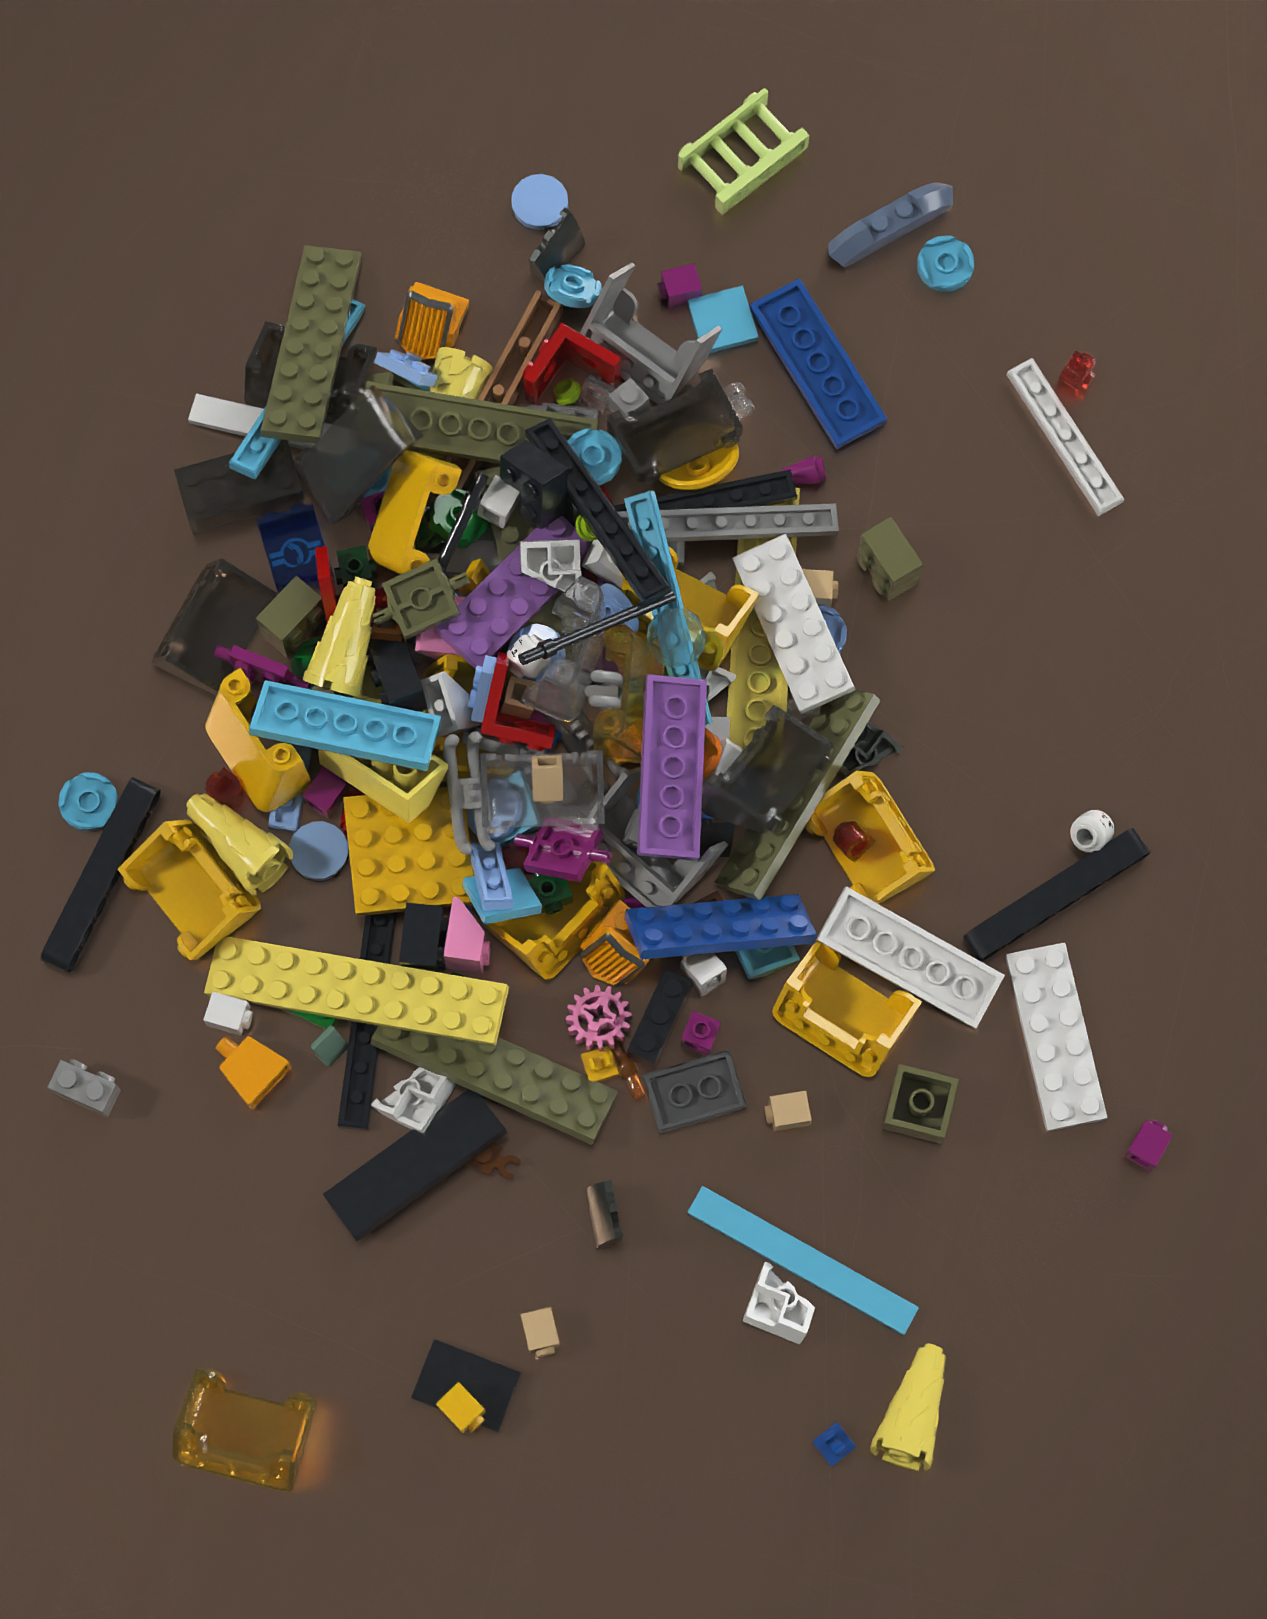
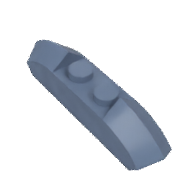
[828,182,953,266]

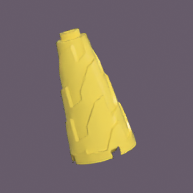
[418,347,493,460]
[303,576,376,697]
[186,793,293,895]
[870,1344,946,1471]

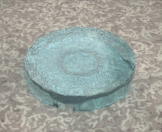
[646,607,706,668]

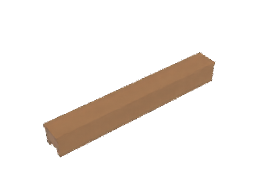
[444,290,563,491]

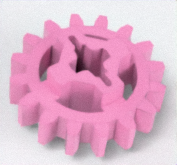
[566,985,632,1052]

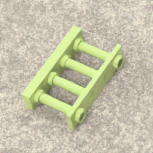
[678,88,809,215]

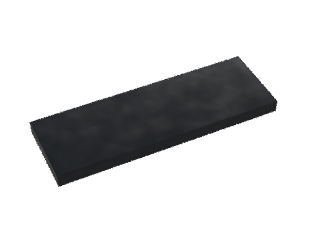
[323,1089,508,1242]

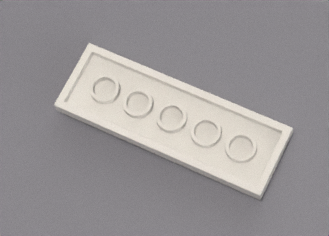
[732,534,856,714]
[816,886,1005,1028]
[1005,942,1107,1132]

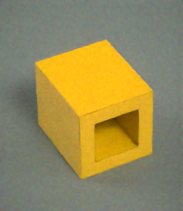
[436,1382,486,1434]

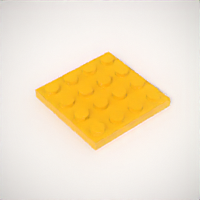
[343,787,474,916]

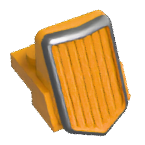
[395,282,469,362]
[579,900,650,986]

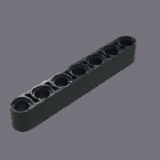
[40,777,161,973]
[963,827,1151,962]

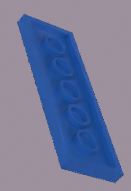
[749,278,887,450]
[625,894,817,959]

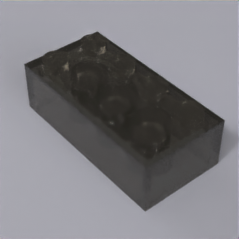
[174,440,306,534]

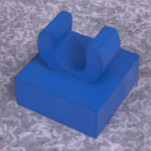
[812,1422,856,1467]

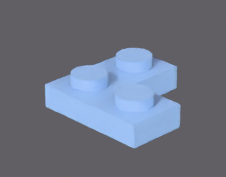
[374,349,438,387]
[468,655,497,723]

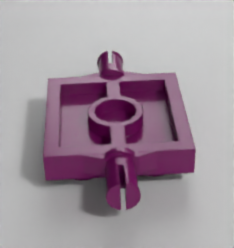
[214,645,311,689]
[515,817,612,882]

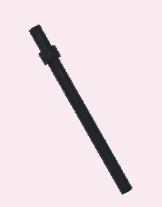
[411,472,489,638]
[518,590,676,665]

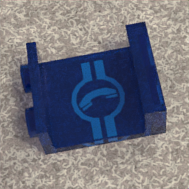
[256,504,334,593]

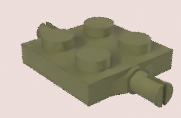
[372,559,470,639]

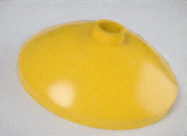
[652,425,739,490]

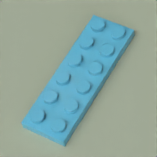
[249,680,441,771]

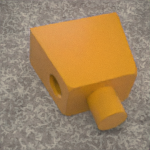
[215,1035,292,1110]

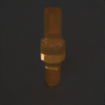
[611,1041,645,1100]

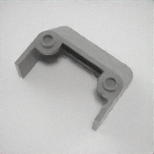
[580,262,722,404]
[583,767,728,907]

